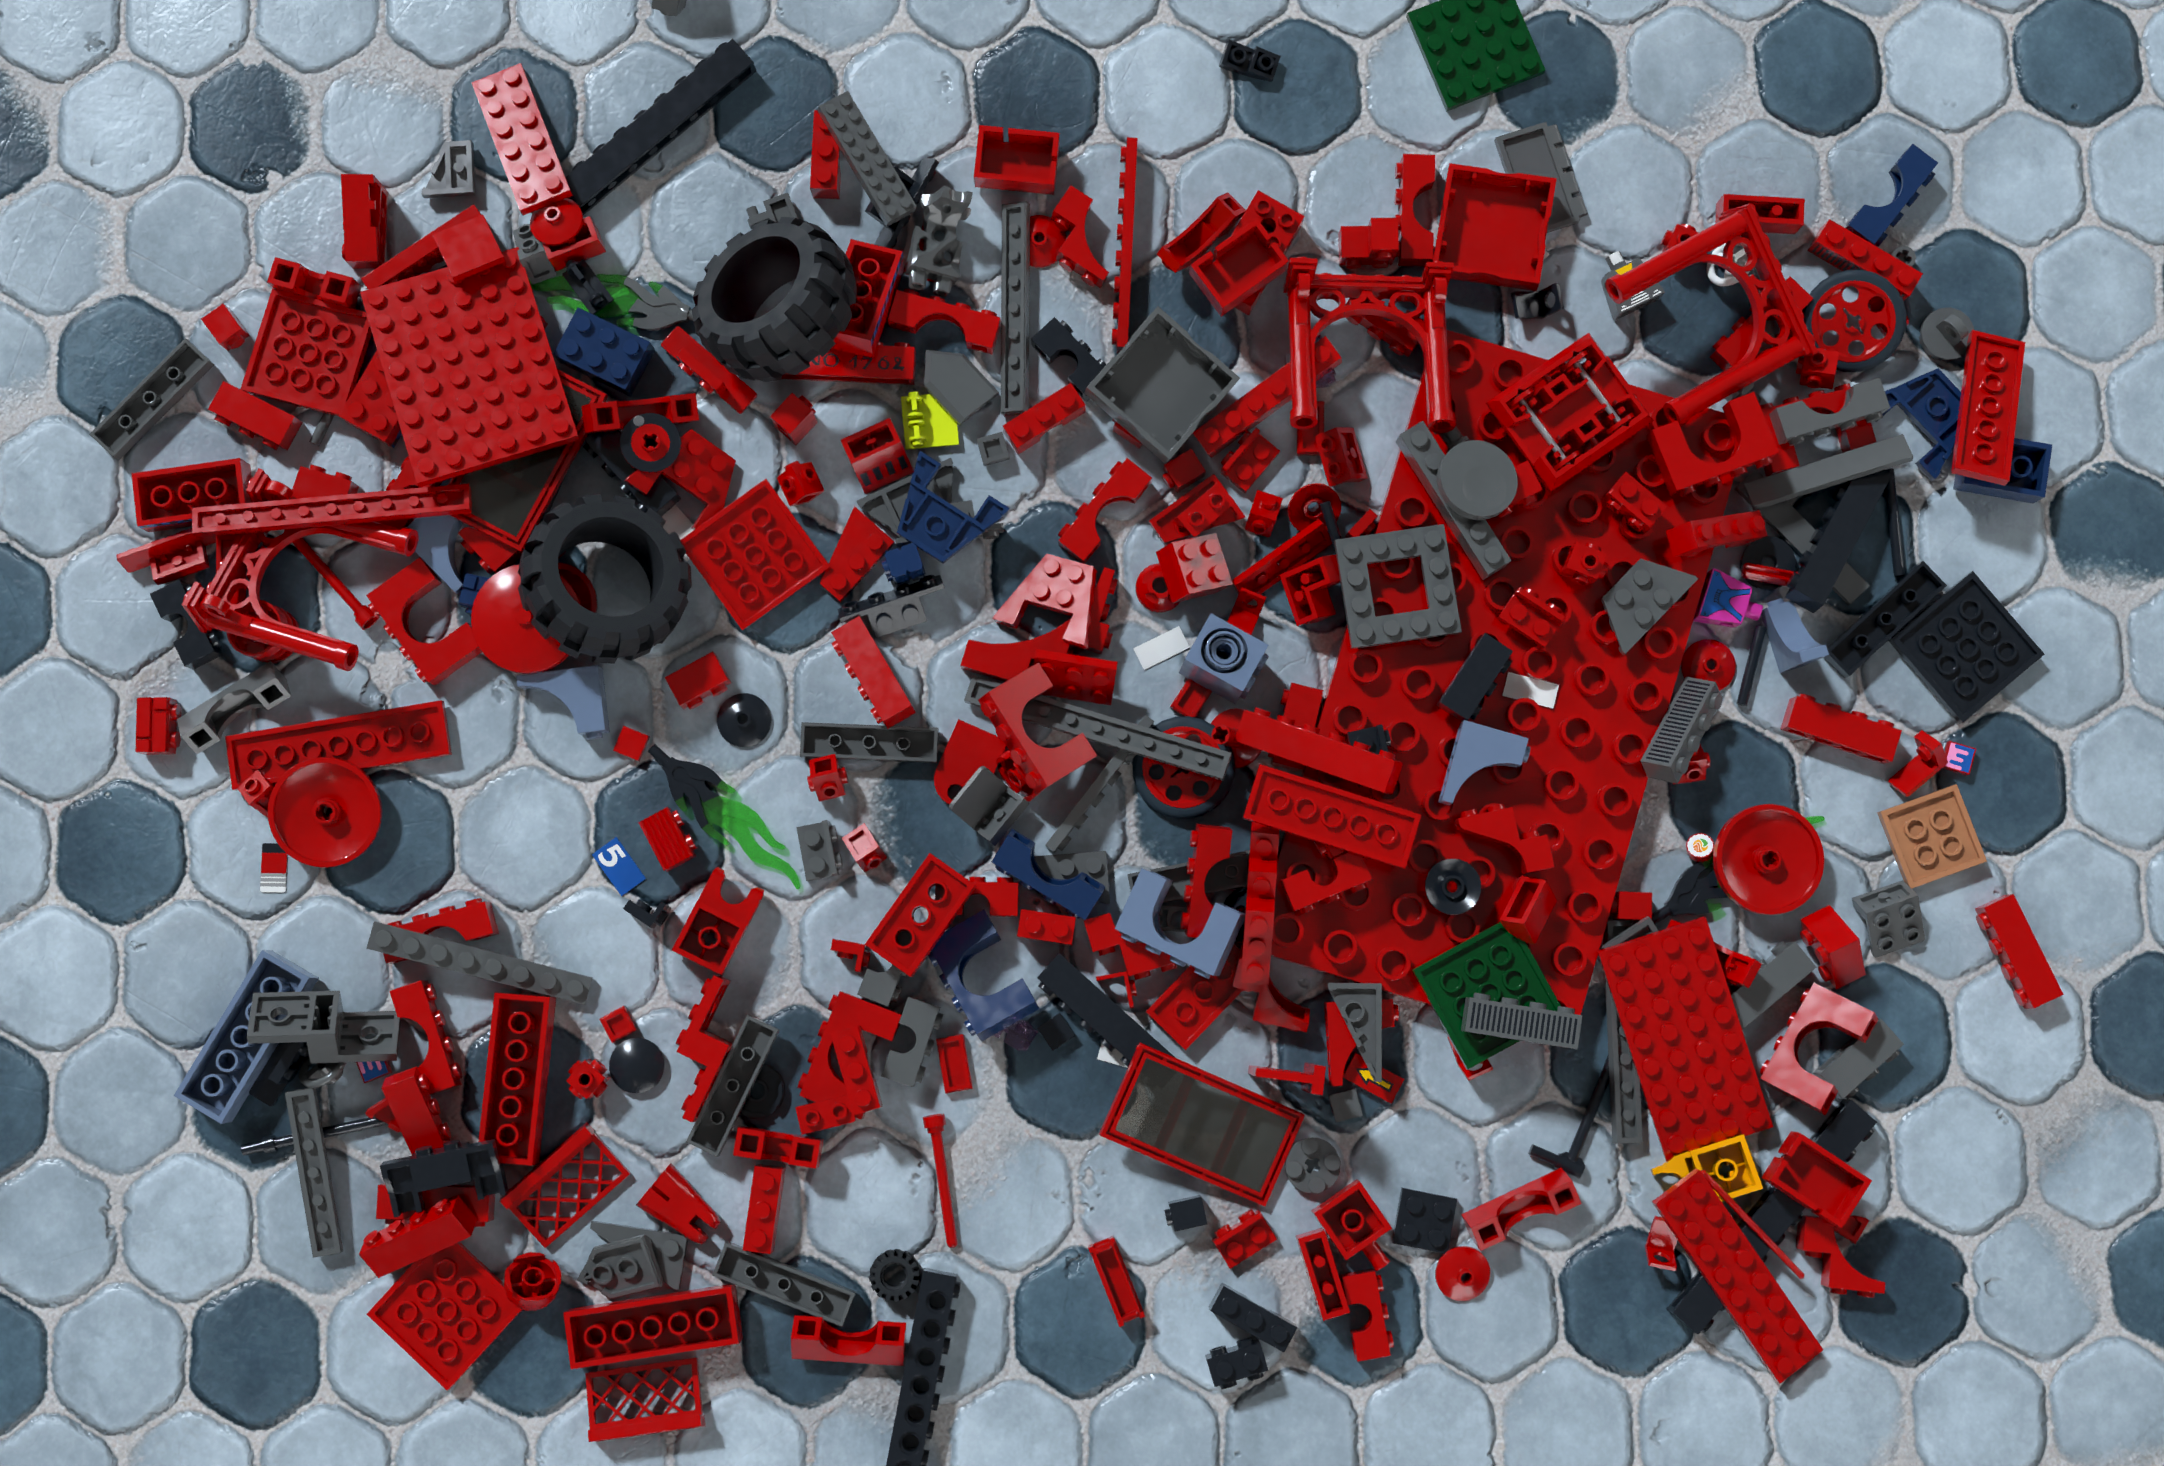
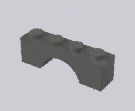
[1769,377,1890,446]
[177,661,291,754]

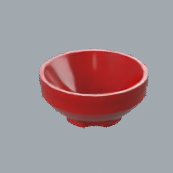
[1135,563,1181,613]

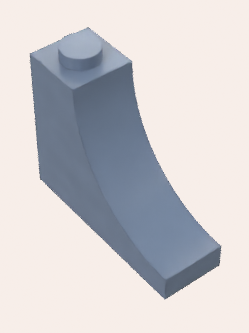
[407,515,463,595]
[1761,598,1829,673]
[516,665,610,740]
[1438,720,1531,805]

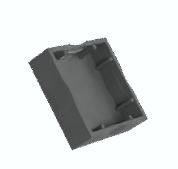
[1084,306,1240,464]

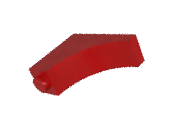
[1324,999,1399,1086]

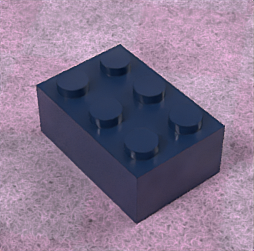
[553,307,655,397]
[1953,438,2052,504]

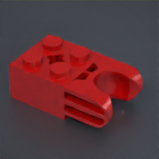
[672,867,764,977]

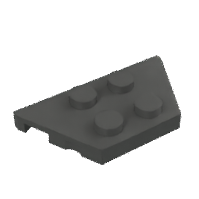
[857,458,953,538]
[1601,559,1698,655]

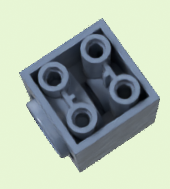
[1179,613,1269,705]

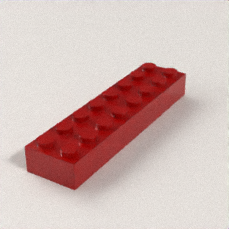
[361,204,491,289]

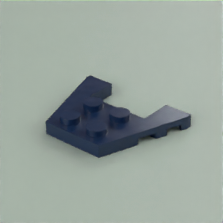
[1875,368,1961,481]
[897,451,1010,564]

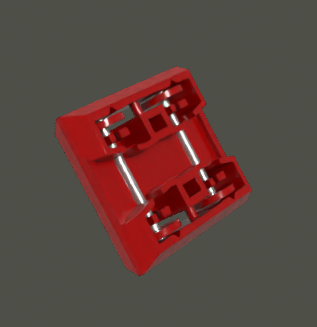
[1486,333,1654,492]

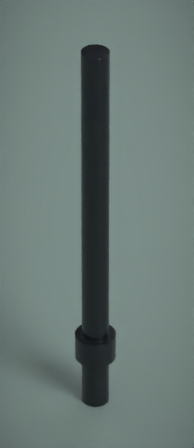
[241,1117,388,1156]

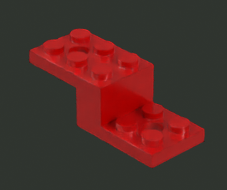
[676,975,733,1122]

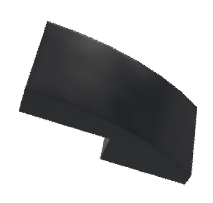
[1219,39,1281,82]

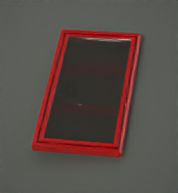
[448,369,608,553]
[1099,1043,1305,1206]

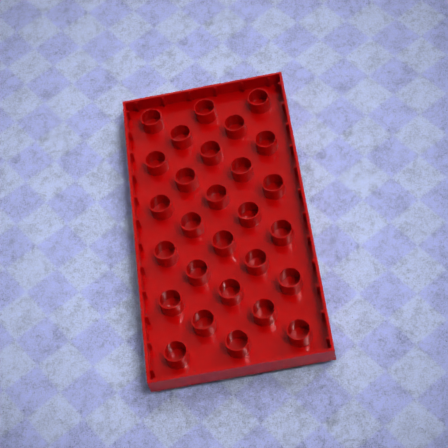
[1271,330,1734,1015]

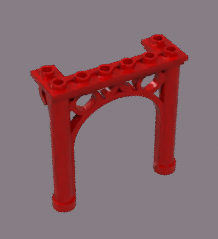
[1606,204,1818,426]
[1283,257,1456,433]
[182,468,419,671]

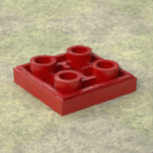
[433,215,505,282]

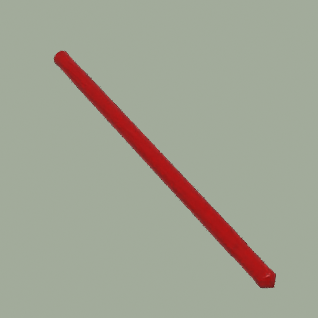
[1700,1170,1805,1279]

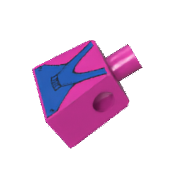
[1693,568,1763,627]

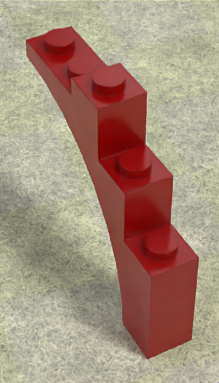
[960,567,1118,682]
[1241,822,1279,985]

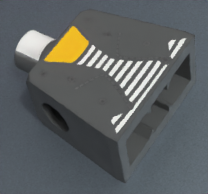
[1601,251,1665,321]

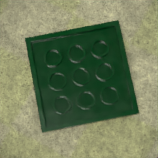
[1406,0,1546,112]
[1412,922,1561,1069]

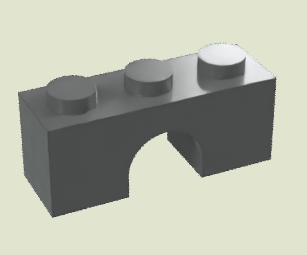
[857,930,912,1006]
[881,997,944,1087]

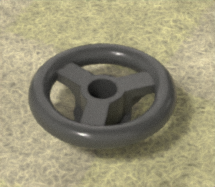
[299,1055,347,1088]

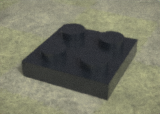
[1392,1187,1457,1254]

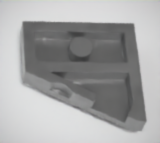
[422,140,476,198]

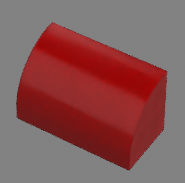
[1500,876,1557,945]

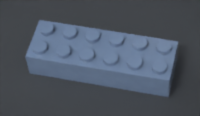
[174,950,319,1124]

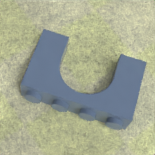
[1115,868,1245,979]

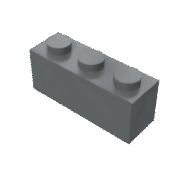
[1813,1019,1904,1099]

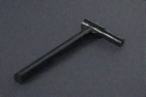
[1528,1056,1610,1178]

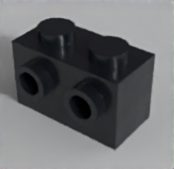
[1205,1337,1269,1389]

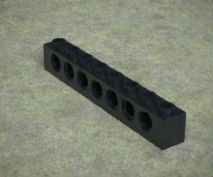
[886,1268,961,1466]

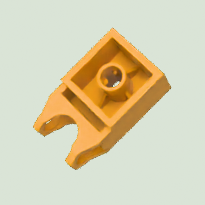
[1650,1134,1763,1201]

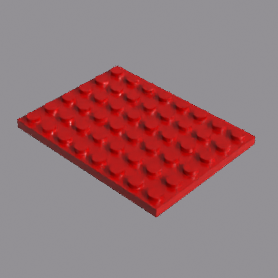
[360,247,580,487]

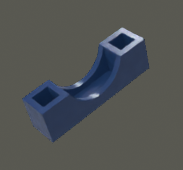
[1845,144,1938,247]
[991,829,1106,920]

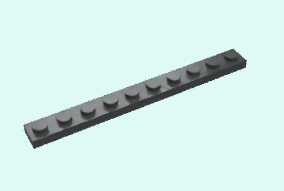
[964,675,1232,781]

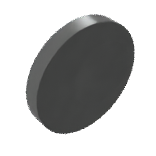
[1437,440,1518,520]

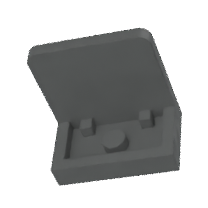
[949,766,1030,846]

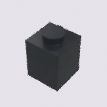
[1164,1195,1207,1232]

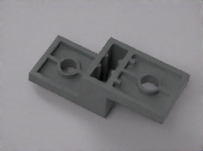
[247,991,401,1063]

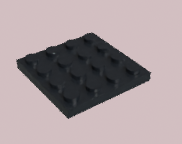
[1888,571,2045,724]

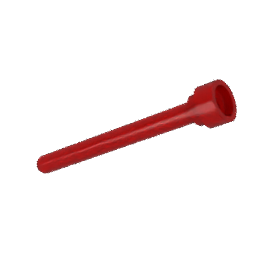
[292,538,379,630]
[923,1114,958,1248]

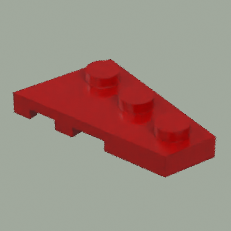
[1148,474,1245,544]
[820,506,895,603]

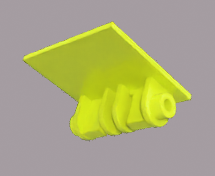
[901,392,959,450]

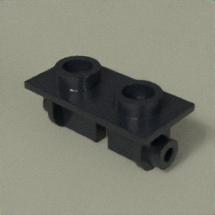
[562,258,614,315]

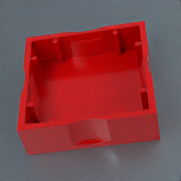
[1433,163,1557,291]

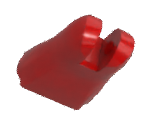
[636,1163,721,1244]

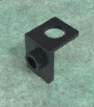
[1511,283,1564,319]

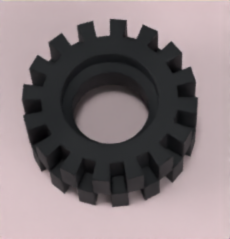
[869,1249,921,1302]

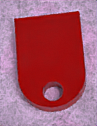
[934,719,1007,805]

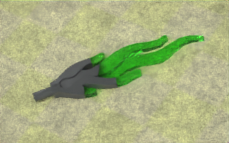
[528,274,693,331]

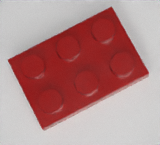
[1034,649,1118,706]

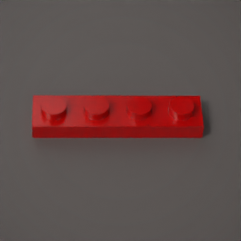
[1232,519,1332,603]

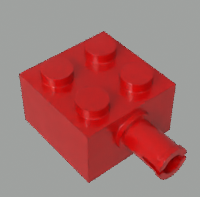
[1311,1179,1392,1271]

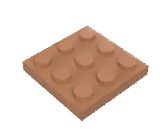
[1877,784,1987,889]

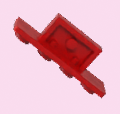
[661,326,757,414]
[116,528,230,585]

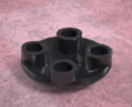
[609,1038,664,1093]

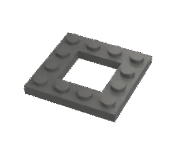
[1334,524,1462,649]

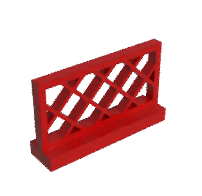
[1248,1063,1326,1095]
[499,1122,631,1248]
[585,1358,706,1442]

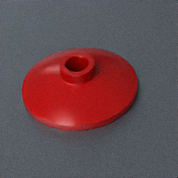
[530,198,583,246]
[1030,215,1066,268]
[1288,483,1341,531]
[1681,639,1736,691]
[1435,1246,1490,1301]

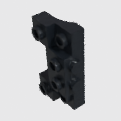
[380,1139,508,1217]

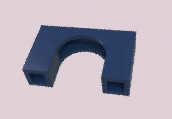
[928,909,1040,1041]

